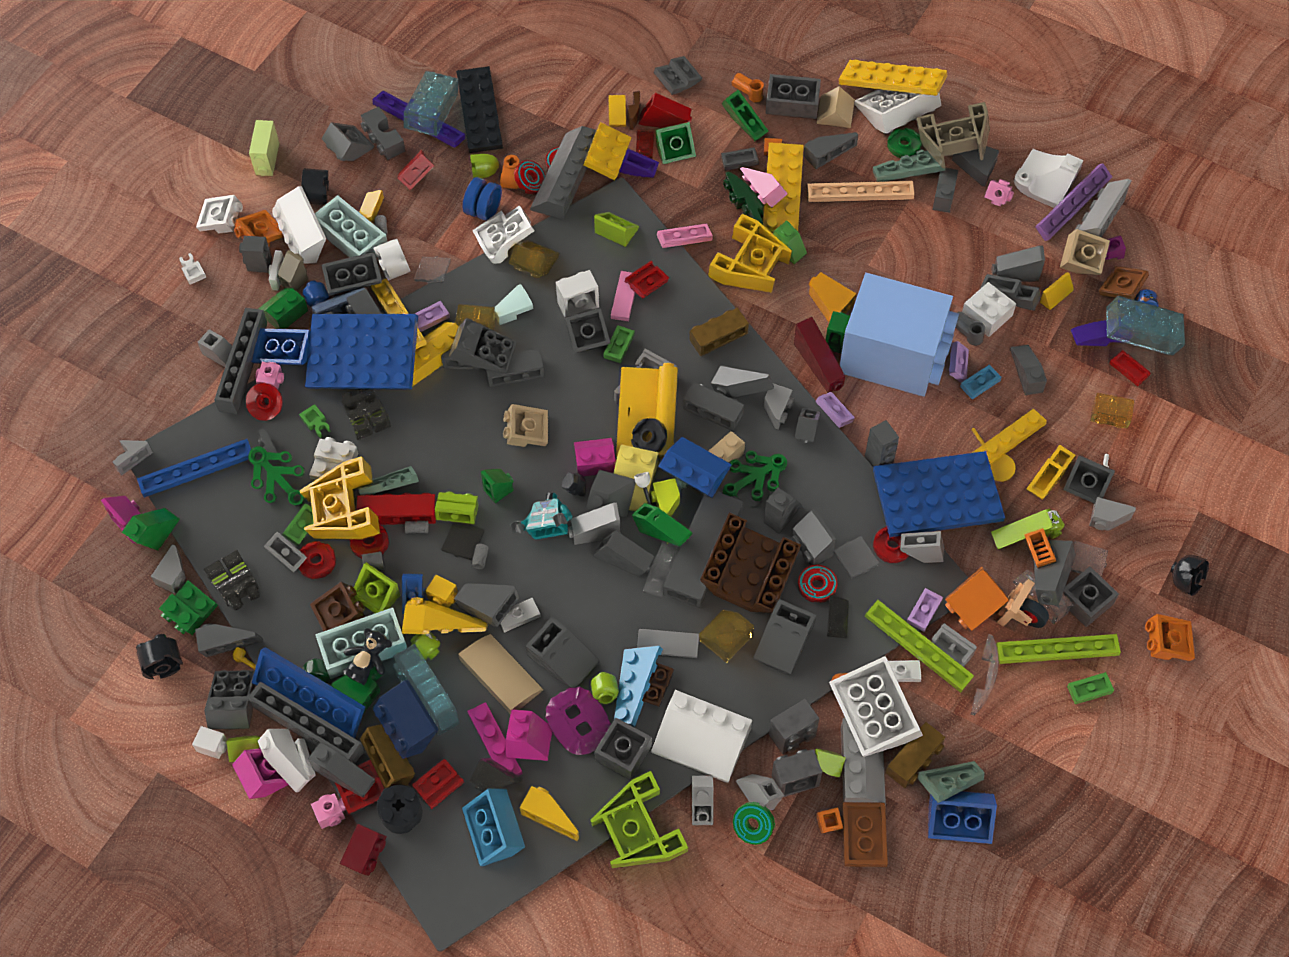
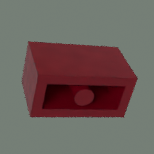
[340,824,387,876]

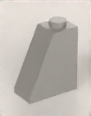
[568,502,621,545]

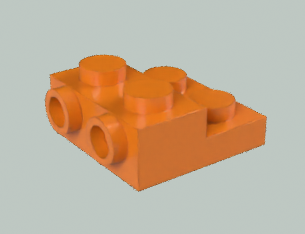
[234,210,284,247]
[1145,614,1195,661]

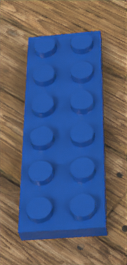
[251,647,365,739]

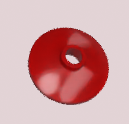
[246,383,283,421]

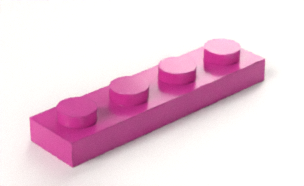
[467,702,522,783]

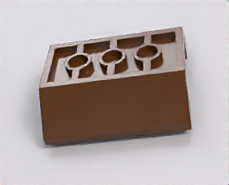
[700,512,801,613]

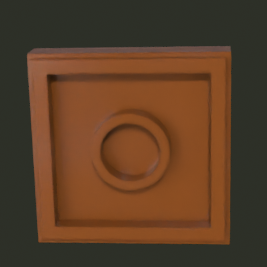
[1099,266,1149,300]

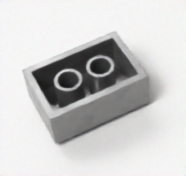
[766,74,821,119]

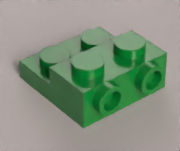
[159,580,218,635]

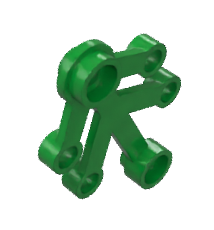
[248,446,305,506]
[722,450,787,501]

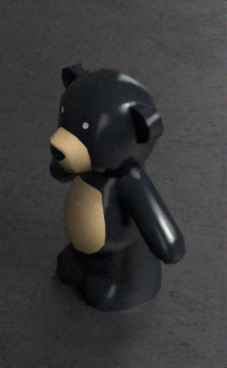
[342,628,392,686]

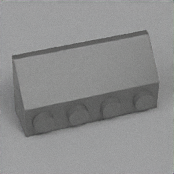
[1075,179,1132,238]
[841,718,886,806]

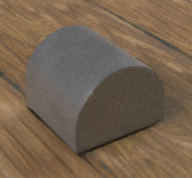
[362,552,385,571]

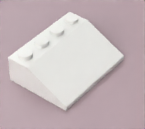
[854,89,942,133]
[829,656,923,757]
[651,690,752,783]

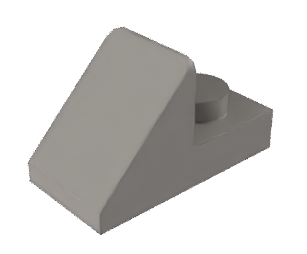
[112,440,153,476]

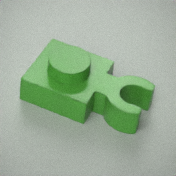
[299,404,331,438]

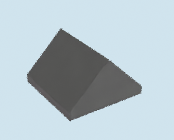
[1063,455,1115,504]

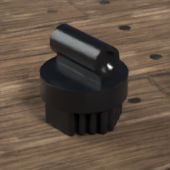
[562,472,586,496]

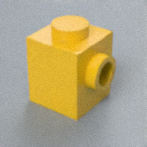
[425,575,458,608]

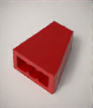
[638,92,692,128]

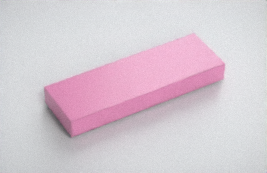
[657,224,713,248]
[611,271,635,322]

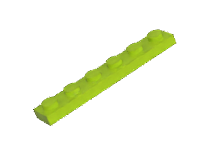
[865,600,974,693]
[996,634,1121,664]

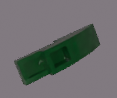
[723,171,763,225]

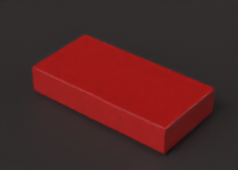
[1109,350,1151,387]

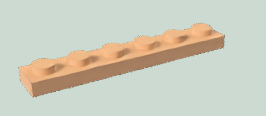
[807,181,914,202]

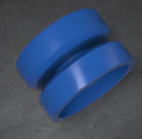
[462,177,502,221]

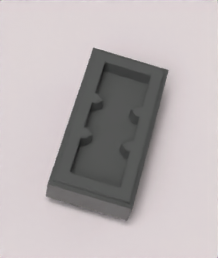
[721,147,759,170]

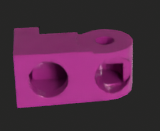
[1105,235,1126,260]

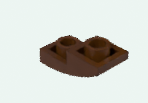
[642,663,674,707]

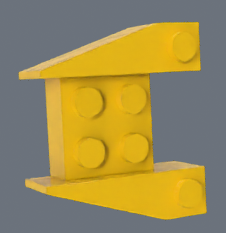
[708,214,792,293]
[300,456,380,539]

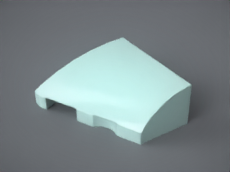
[493,284,533,325]

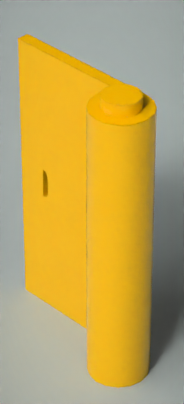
[616,363,678,459]

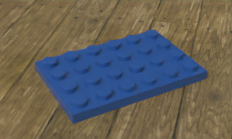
[305,314,418,389]
[873,451,1005,537]

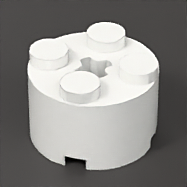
[374,239,411,281]

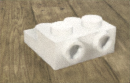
[196,195,243,233]
[309,437,358,480]

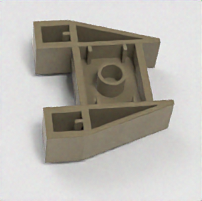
[916,102,990,169]

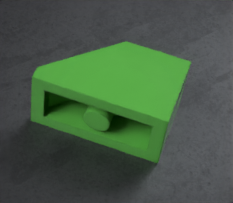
[773,220,807,265]

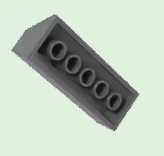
[530,126,596,220]

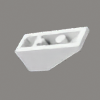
[258,729,310,792]

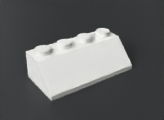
[272,186,326,264]

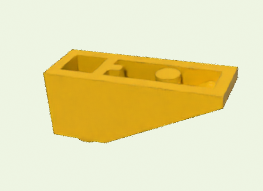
[520,786,579,841]

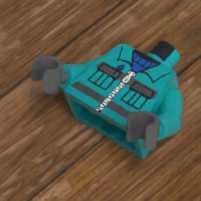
[510,493,572,540]

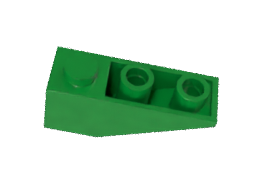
[632,503,693,546]

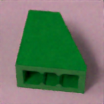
[122,508,180,551]

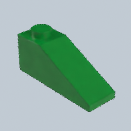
[722,89,769,141]

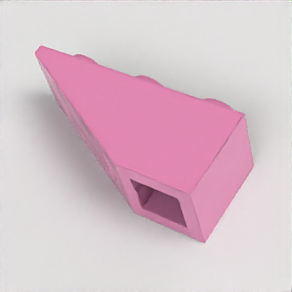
[740,167,788,208]

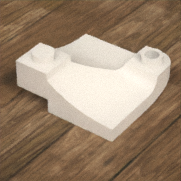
[1014,149,1083,208]
[472,205,534,264]

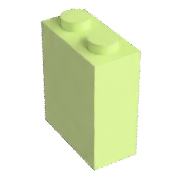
[249,120,279,176]

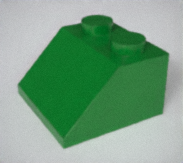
[258,288,308,329]

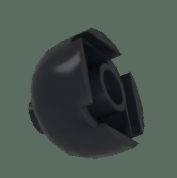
[1171,555,1209,596]

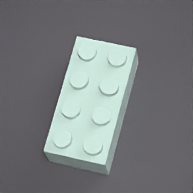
[315,195,387,258]
[315,608,408,679]

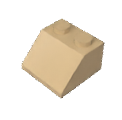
[1060,229,1110,275]

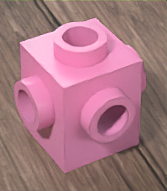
[985,179,1014,206]
[255,362,284,389]
[311,793,346,829]

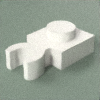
[179,253,206,285]

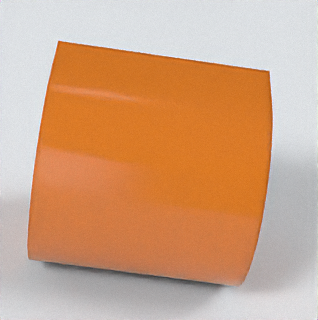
[817,807,843,834]

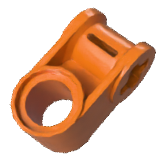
[500,155,519,189]

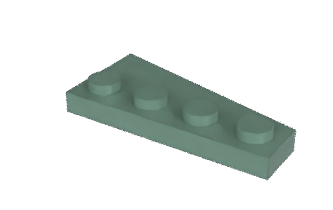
[873,149,945,182]

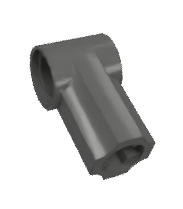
[955,311,985,346]

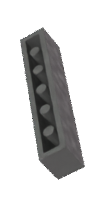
[214,308,268,414]
[248,682,364,764]

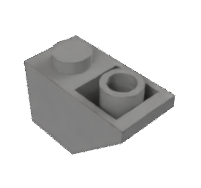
[198,329,232,367]
[764,383,794,430]
[736,774,784,811]
[692,776,714,825]

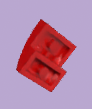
[335,760,384,814]

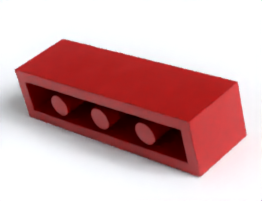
[356,493,437,525]

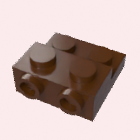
[310,582,365,631]

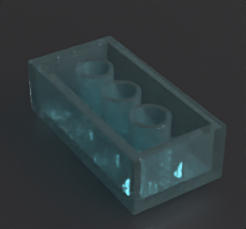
[404,71,458,136]
[1106,296,1185,356]
[393,644,460,736]

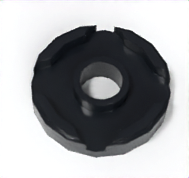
[631,418,667,453]

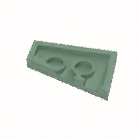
[358,466,419,495]

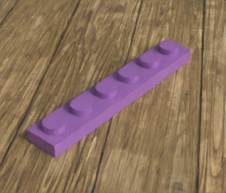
[1035,163,1112,241]

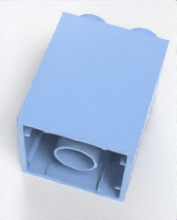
[840,272,959,397]

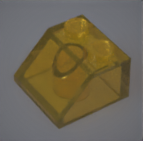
[509,240,560,278]
[699,609,754,663]

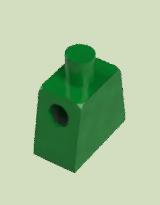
[331,666,382,714]

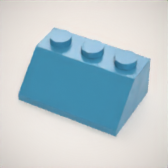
[462,789,525,866]

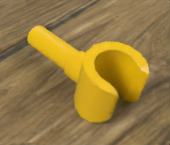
[233,647,256,670]

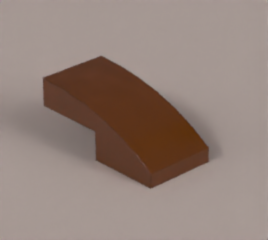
[628,91,640,130]

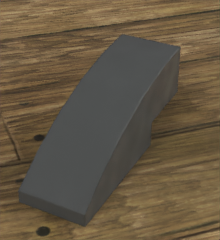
[980,274,1041,311]

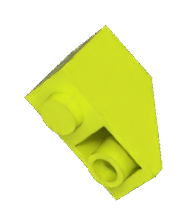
[650,478,680,516]

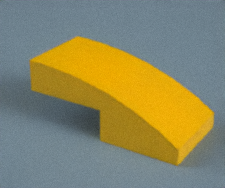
[609,95,626,127]

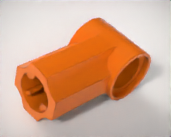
[732,73,764,102]

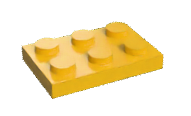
[583,122,632,180]

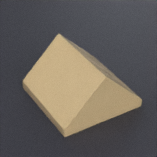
[817,86,855,128]

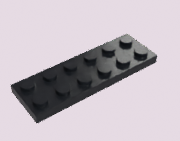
[456,66,503,153]

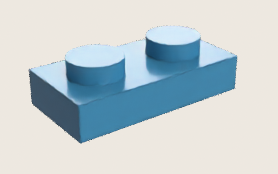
[960,364,1002,399]

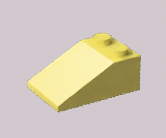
[614,445,659,511]

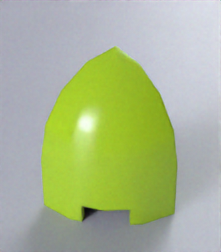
[470,154,499,179]
[227,736,260,762]
[815,748,846,778]

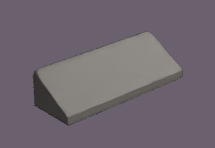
[637,629,699,658]

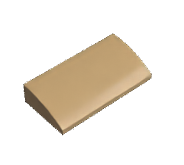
[458,634,543,715]

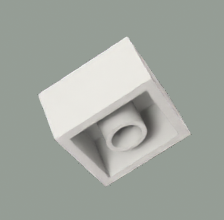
[556,270,599,317]
[962,282,1016,337]

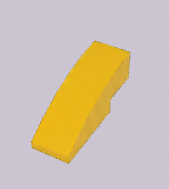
[1026,445,1076,500]

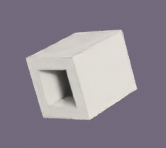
[192,726,227,759]

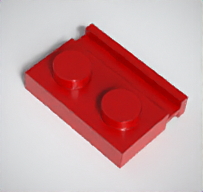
[624,261,669,299]
[412,758,464,810]

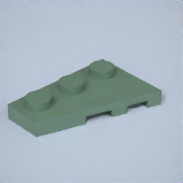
[918,761,985,803]

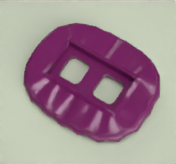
[546,687,611,755]

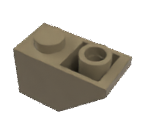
[277,250,308,291]

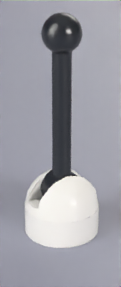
[634,472,652,505]

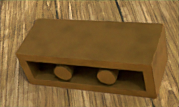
[690,307,749,356]
[886,722,945,788]
[360,724,415,788]

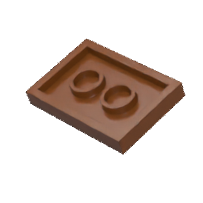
[842,802,888,867]

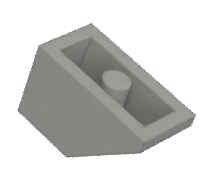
[1089,497,1136,531]
[900,531,944,563]
[263,532,307,572]
[151,544,186,594]

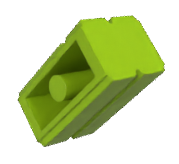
[435,491,478,524]

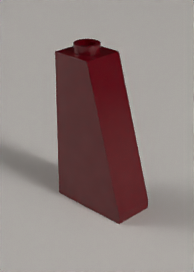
[794,317,845,393]

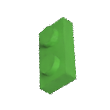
[604,325,635,364]
[282,503,314,546]
[1067,672,1114,705]

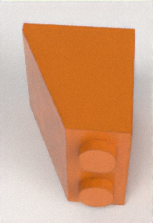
[945,567,1009,631]

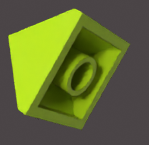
[594,212,639,247]
[354,562,401,614]

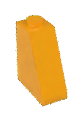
[809,272,856,322]

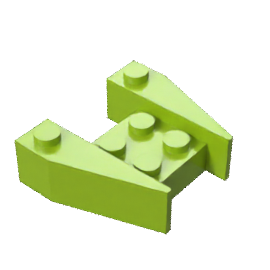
[591,771,688,868]

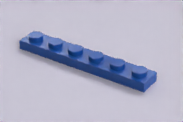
[137,439,251,498]

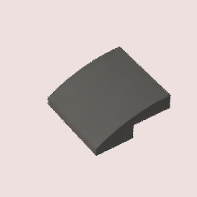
[654,56,702,95]

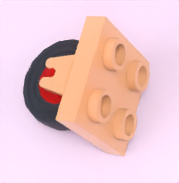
[997,579,1049,628]

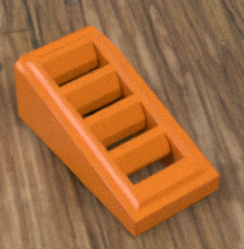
[1024,528,1056,568]

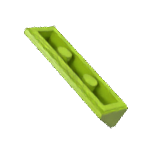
[991,509,1054,550]

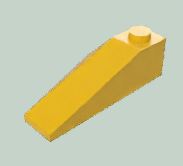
[402,597,488,634]

